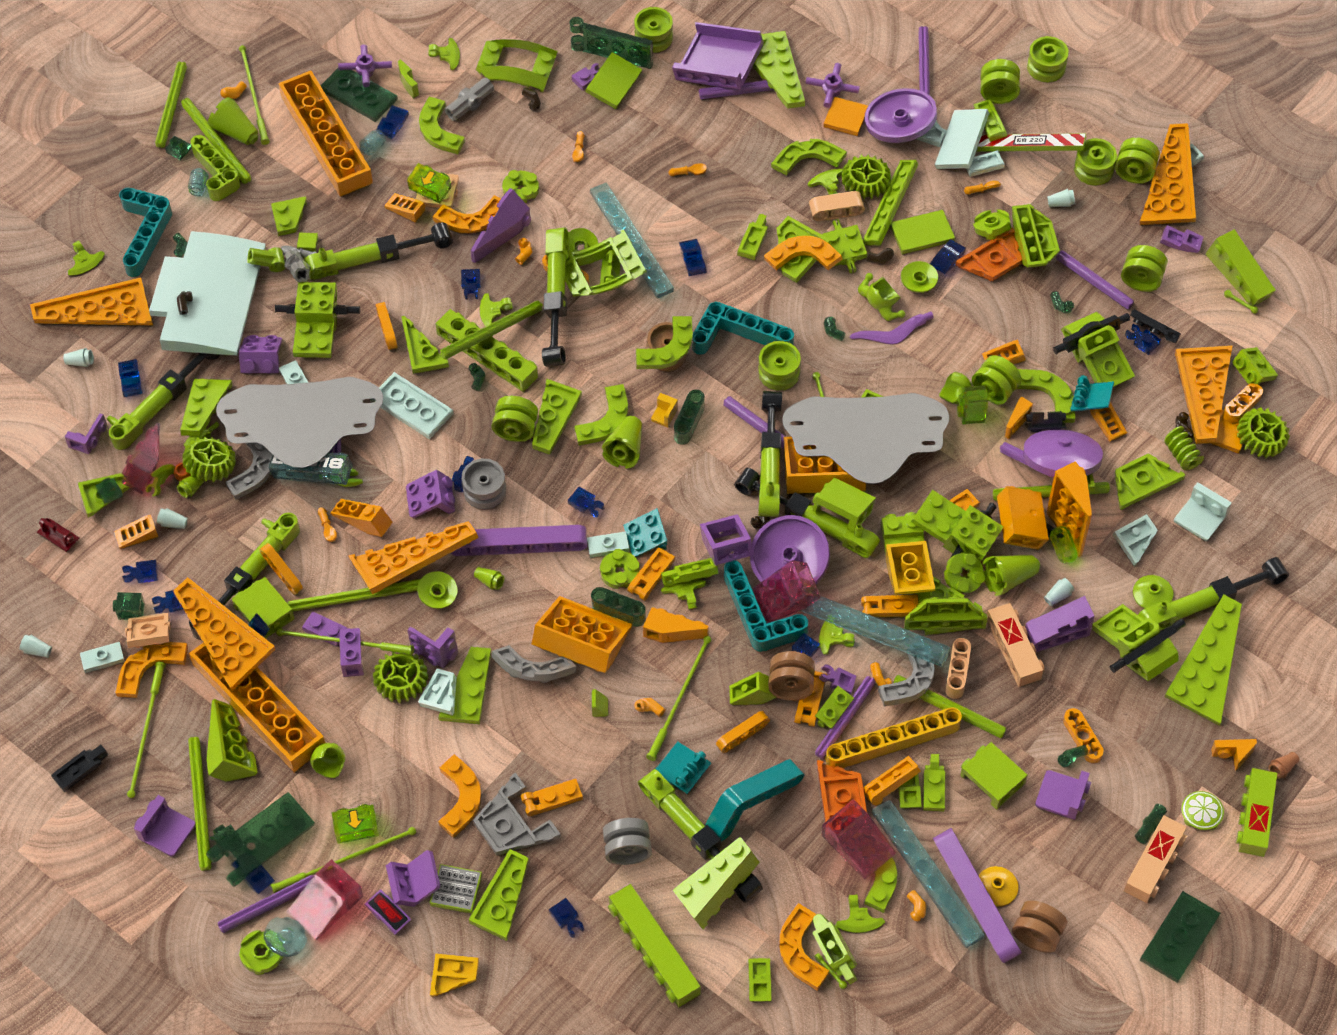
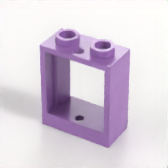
[700,514,753,565]

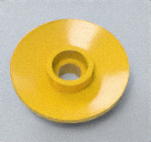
[979,866,1018,907]

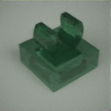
[165,136,192,160]
[95,477,123,504]

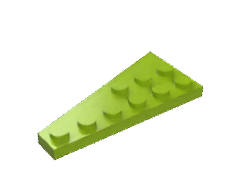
[752,31,805,109]
[1165,594,1242,726]

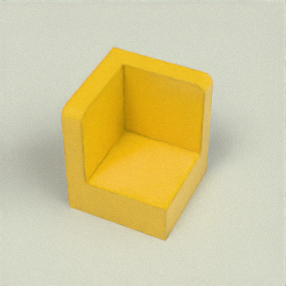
[651,393,678,428]

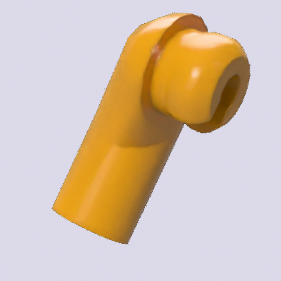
[220,81,247,99]
[515,238,533,265]
[870,662,892,687]
[634,698,666,717]
[907,890,927,922]

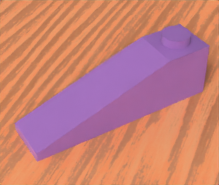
[471,188,531,263]

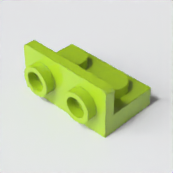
[1232,347,1278,385]

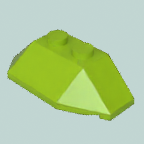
[1012,204,1060,268]
[904,596,987,630]

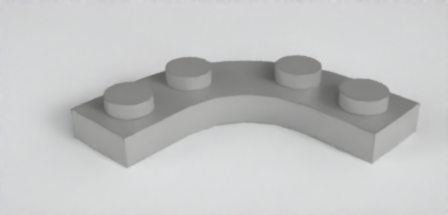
[226,434,274,500]
[492,645,576,683]
[878,645,934,707]

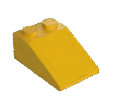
[886,541,935,595]

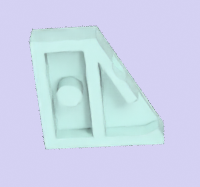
[1113,514,1158,566]
[418,669,456,715]

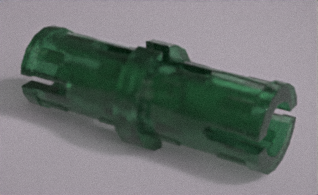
[1134,803,1167,844]

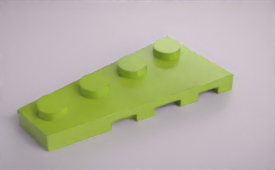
[180,379,233,436]
[532,379,582,455]
[438,647,491,724]
[469,849,529,941]

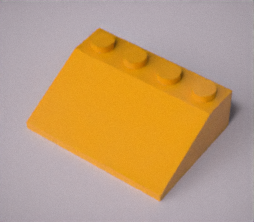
[783,437,866,494]
[1046,461,1092,557]
[531,596,632,673]

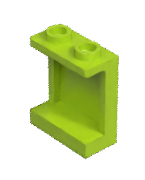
[812,477,876,532]
[232,577,295,639]
[960,742,1027,810]

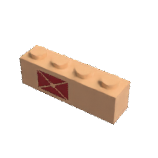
[987,603,1044,687]
[1124,815,1187,903]

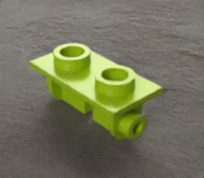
[600,250,621,288]
[815,686,854,729]

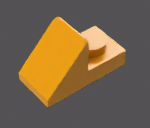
[1211,739,1257,771]

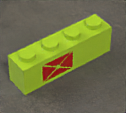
[1236,768,1277,857]

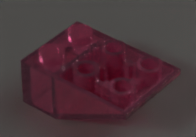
[122,422,160,494]
[752,560,821,624]
[821,799,896,879]
[287,859,364,940]

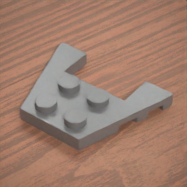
[473,773,561,856]

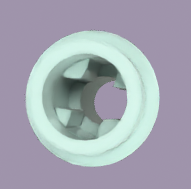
[1047,189,1075,207]
[63,348,94,367]
[157,508,188,529]
[1044,578,1075,606]
[19,634,52,658]

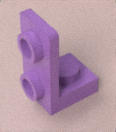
[65,413,107,454]
[340,628,364,677]

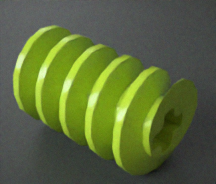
[1164,426,1204,470]

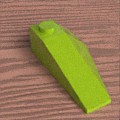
[207,699,258,782]

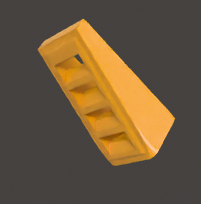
[385,193,425,222]
[982,339,1026,364]
[1005,397,1033,439]
[1090,402,1127,442]
[114,514,158,549]

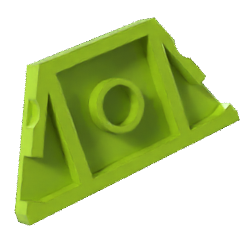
[1115,453,1185,510]

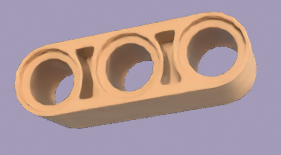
[809,191,865,221]
[946,638,971,699]

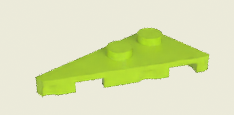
[401,316,449,374]
[78,468,147,518]

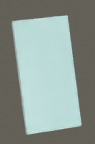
[935,109,989,169]
[370,372,454,439]

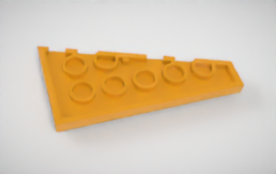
[1140,123,1196,225]
[30,278,153,326]
[1175,346,1232,444]
[348,521,479,595]
[173,577,275,691]

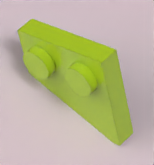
[271,196,307,236]

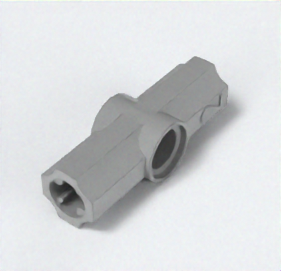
[445,78,494,121]
[285,250,310,282]

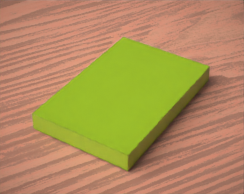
[585,52,643,109]
[890,210,955,255]

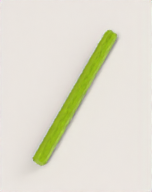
[181,98,251,184]
[440,300,543,360]
[287,579,421,612]
[188,736,212,871]

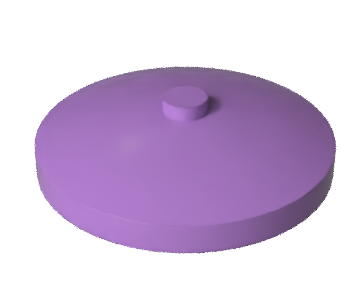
[865,88,937,143]
[1023,429,1103,477]
[750,515,830,595]

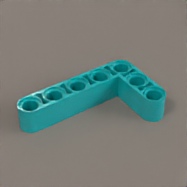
[119,188,172,277]
[692,302,794,355]
[724,560,808,652]
[705,759,805,841]

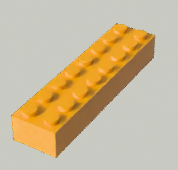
[278,70,373,197]
[189,643,325,772]

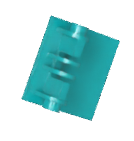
[1070,375,1114,411]
[623,508,668,557]
[656,741,712,794]

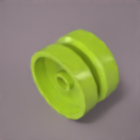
[634,7,673,53]
[1027,36,1069,83]
[980,59,1020,104]
[1115,137,1160,184]
[1074,138,1117,186]
[1121,245,1168,292]
[758,341,801,391]
[971,355,1022,405]
[491,395,538,442]

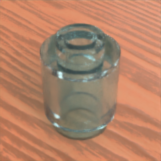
[359,130,386,155]
[188,168,209,196]

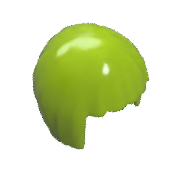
[939,372,972,404]
[310,743,345,778]

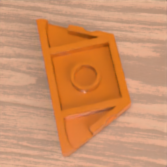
[956,227,1022,282]
[817,760,867,837]

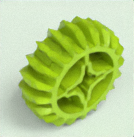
[842,154,891,200]
[1237,407,1290,459]
[182,436,236,482]
[373,652,428,703]

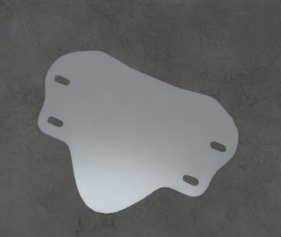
[216,377,383,468]
[782,393,949,484]

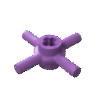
[338,45,392,87]
[806,63,860,108]

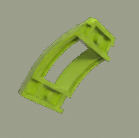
[476,39,558,93]
[565,229,647,296]

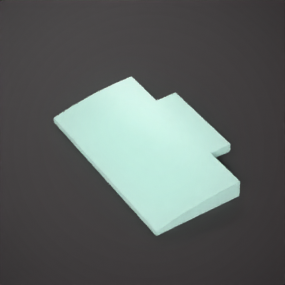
[149,231,266,356]

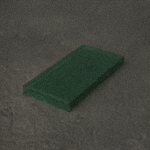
[320,68,398,122]
[1140,891,1221,983]

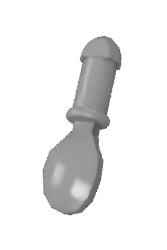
[281,245,317,258]

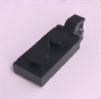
[1130,309,1181,344]
[51,744,108,793]

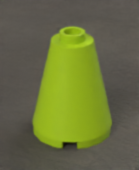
[208,97,259,145]
[602,416,642,469]
[982,555,1040,596]

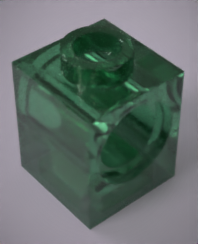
[113,592,145,620]

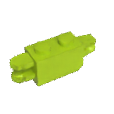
[812,914,857,985]

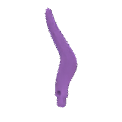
[850,311,934,344]

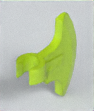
[428,38,460,70]
[807,168,843,195]
[68,240,105,276]
[479,293,513,326]
[146,464,175,497]
[661,579,706,609]
[819,615,855,655]
[835,895,885,933]

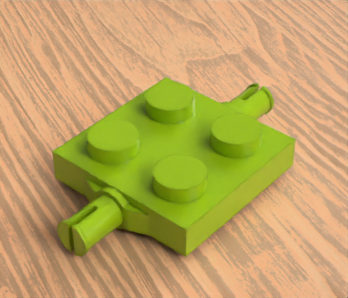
[822,219,867,274]

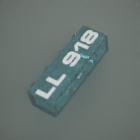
[268,452,353,485]

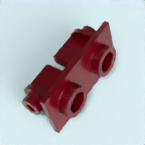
[37,518,80,552]

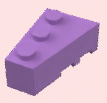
[1025,596,1094,652]

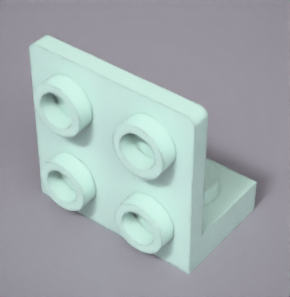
[1174,482,1232,541]

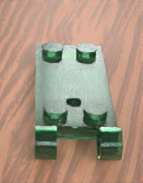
[569,17,653,69]
[206,792,315,887]

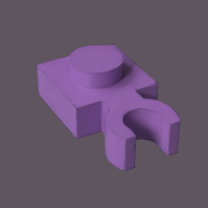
[572,63,599,91]
[819,664,856,694]

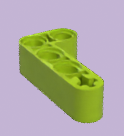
[190,135,240,201]

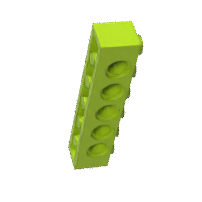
[435,309,538,392]

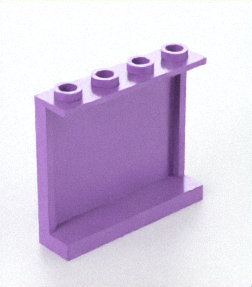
[672,22,764,90]

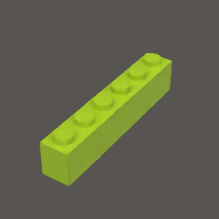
[608,884,701,1008]

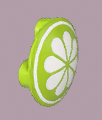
[1181,791,1224,830]

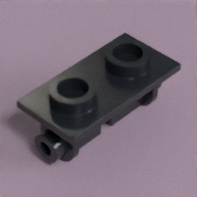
[1025,411,1067,432]

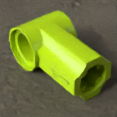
[247,247,285,272]

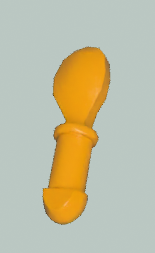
[572,131,585,162]
[668,163,707,176]
[964,181,1001,194]
[317,507,337,542]

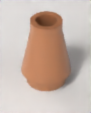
[1269,752,1300,779]

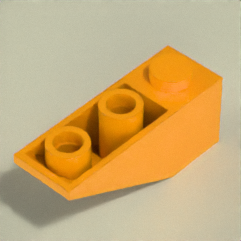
[330,499,393,537]
[643,607,709,643]

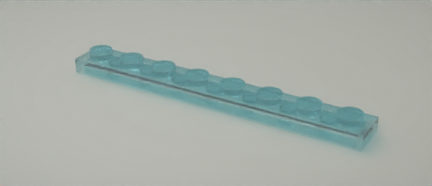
[590,182,674,299]
[795,590,951,667]
[872,800,985,948]

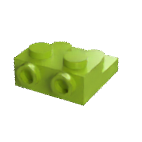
[881,512,924,556]

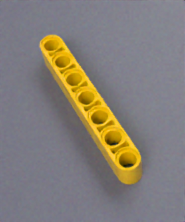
[826,707,962,768]

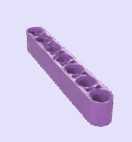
[451,525,587,556]
[933,828,1022,964]

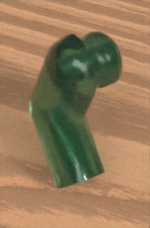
[173,233,188,257]
[1050,291,1074,313]
[823,316,845,341]
[468,363,486,391]
[1057,745,1088,767]

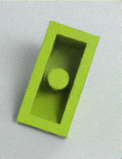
[729,671,776,705]

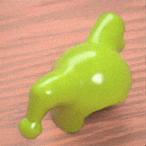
[858,273,905,321]

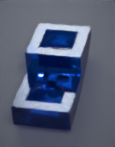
[375,105,409,139]
[679,239,707,276]
[930,239,966,274]
[118,359,143,397]
[231,851,275,894]

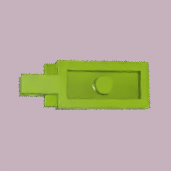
[737,214,768,260]
[661,558,718,587]
[923,754,945,812]

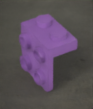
[239,335,282,373]
[406,469,455,518]
[407,627,458,668]
[1035,770,1091,820]
[134,795,196,856]
[386,850,440,907]

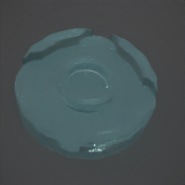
[264,917,307,957]

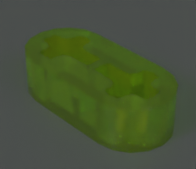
[1050,526,1078,564]

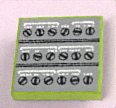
[430,864,482,914]

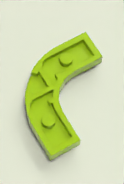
[419,96,465,155]
[771,139,847,176]
[636,316,693,369]
[1017,369,1075,423]
[574,384,628,446]
[844,830,897,913]

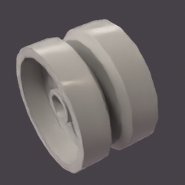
[462,458,506,509]
[603,818,652,865]

